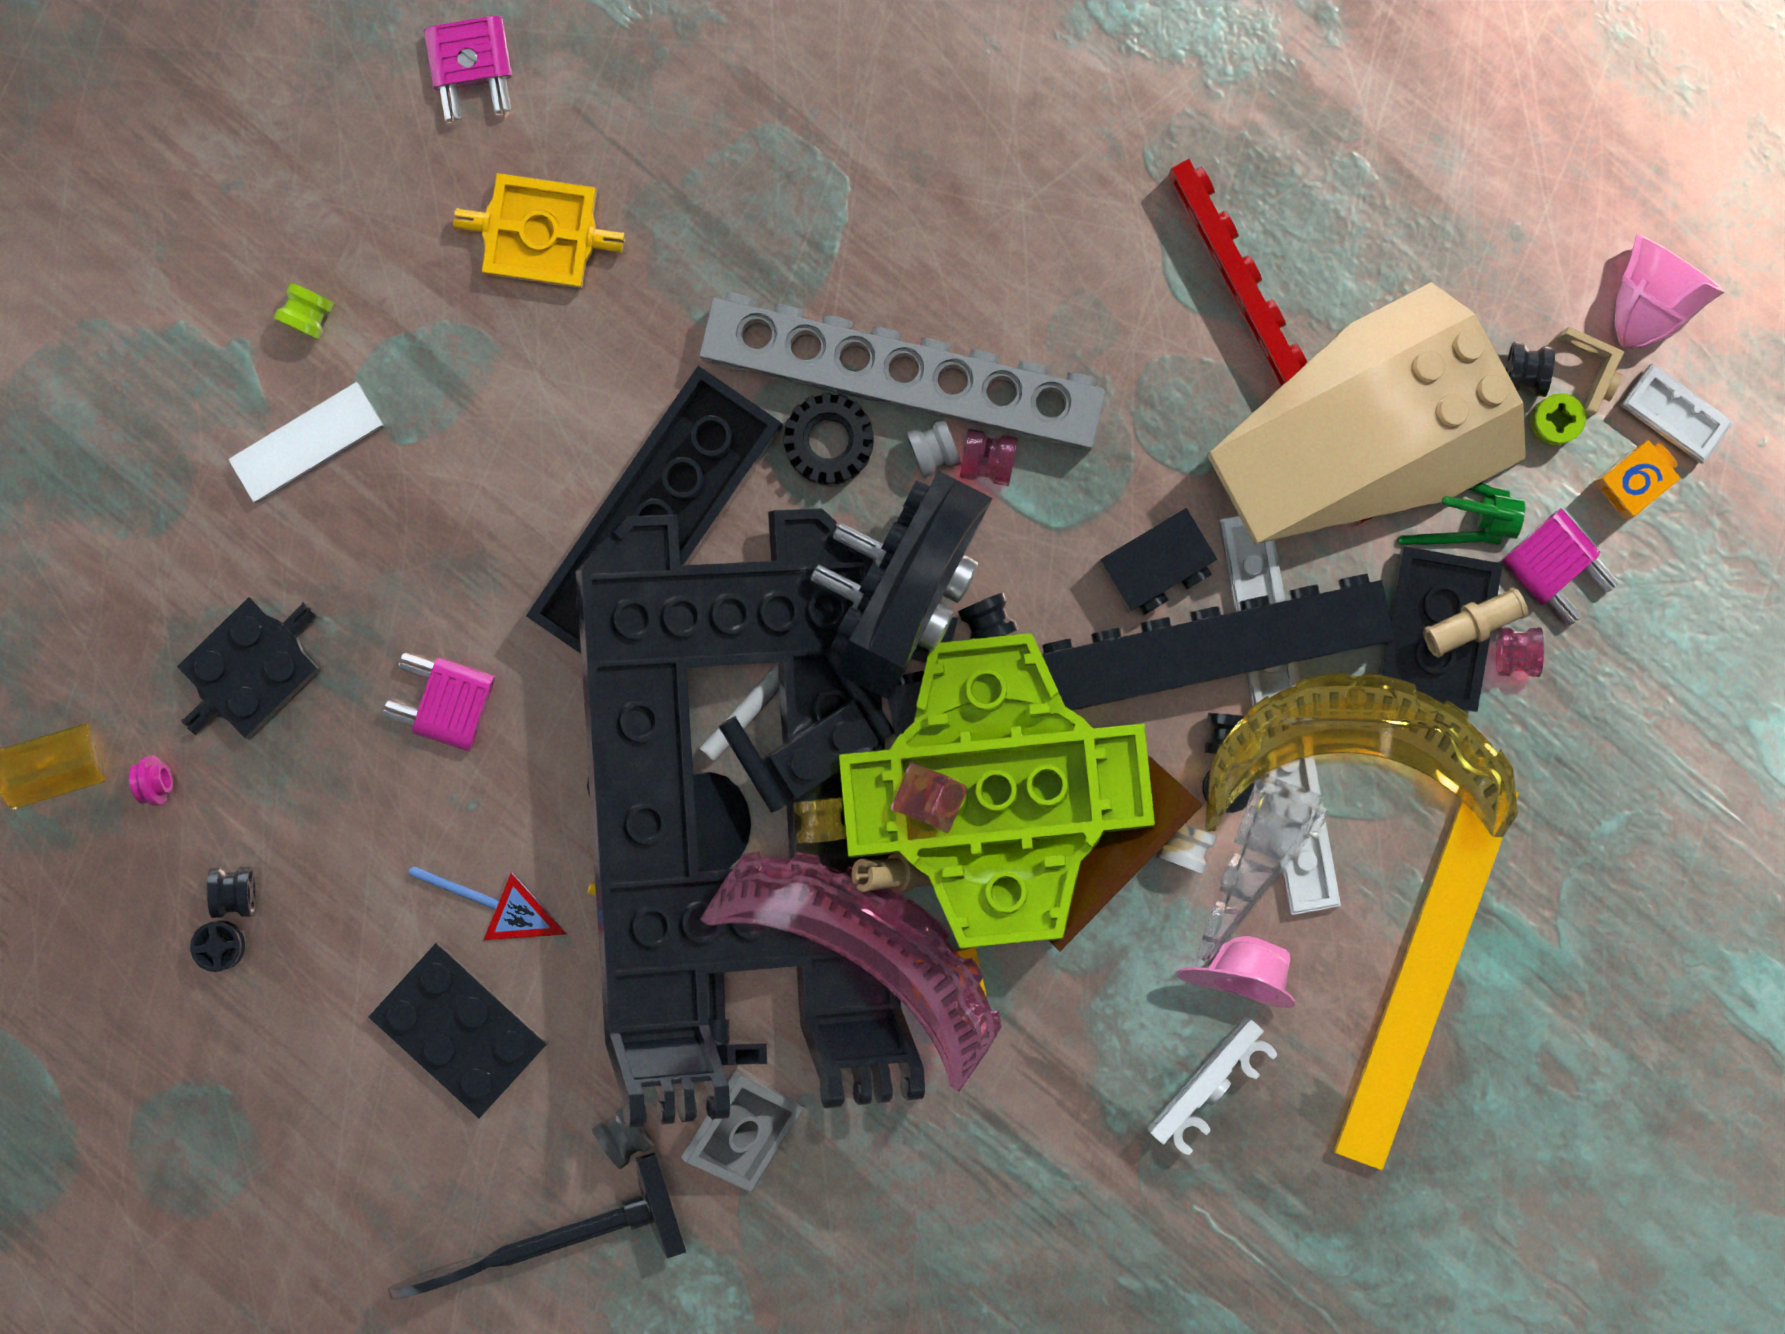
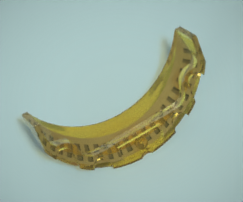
[1204,673,1518,837]

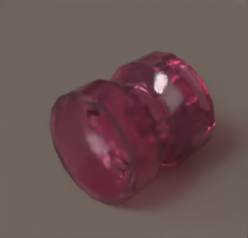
[959,429,1018,487]

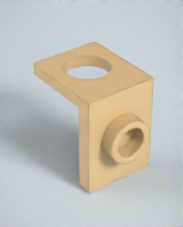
[1558,327,1624,418]

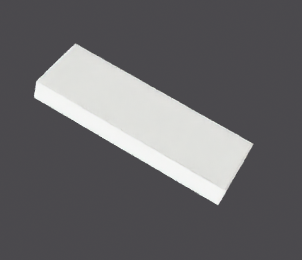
[228,382,384,503]

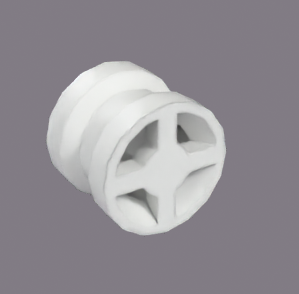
[1156,824,1217,874]

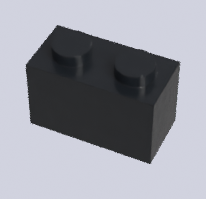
[1098,508,1218,616]

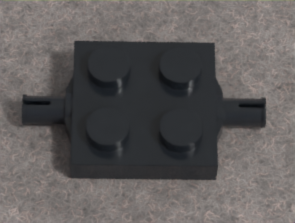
[177,597,321,739]

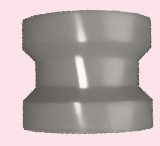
[906,418,961,479]

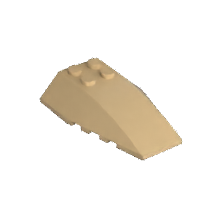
[1207,282,1526,544]

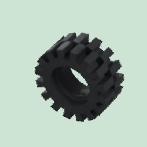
[783,392,874,485]

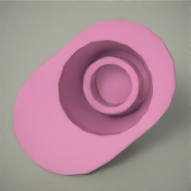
[1177,936,1295,1008]

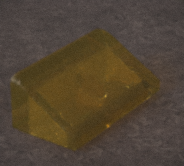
[0,723,105,809]

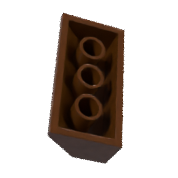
[1049,755,1203,952]

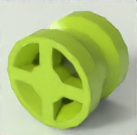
[273,282,335,340]
[1529,393,1586,446]

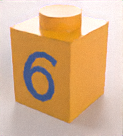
[1593,440,1681,520]

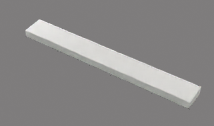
[1219,516,1341,915]

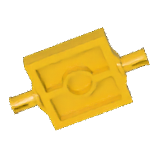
[453,173,625,289]

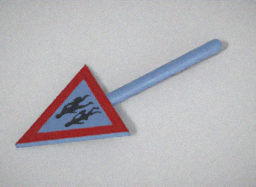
[409,867,567,941]

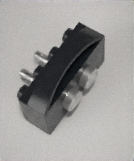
[811,471,993,700]

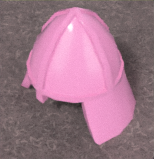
[1614,234,1725,348]

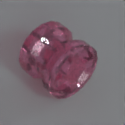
[1496,626,1544,677]

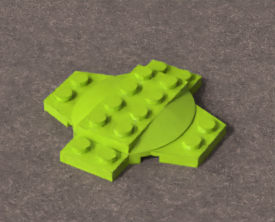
[839,633,1155,949]

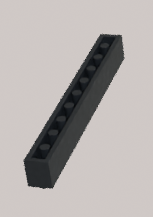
[888,573,1395,739]

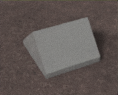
[681,1065,804,1192]

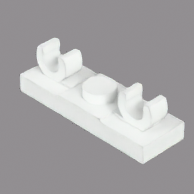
[1147,1016,1277,1155]

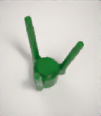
[1397,482,1525,545]

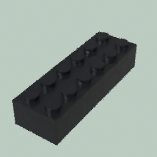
[526,365,784,654]

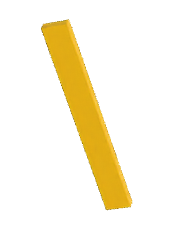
[1333,785,1519,1170]

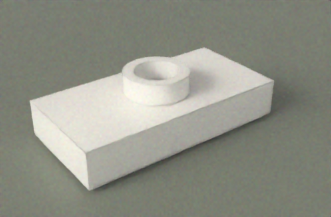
[1620,363,1734,464]

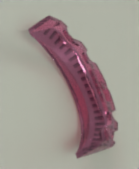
[700,851,1002,1092]

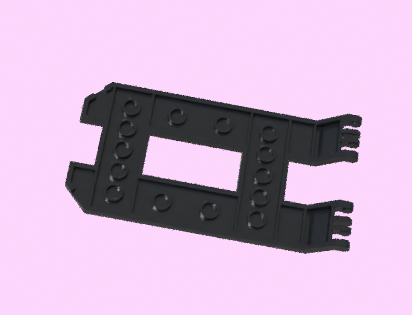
[576,508,925,1128]

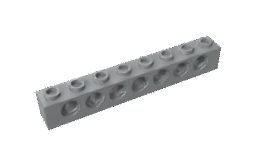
[700,292,1106,452]

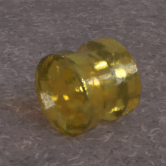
[794,797,847,843]

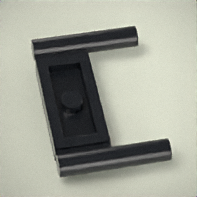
[718,652,895,813]

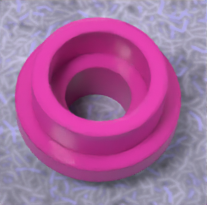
[129,756,173,806]

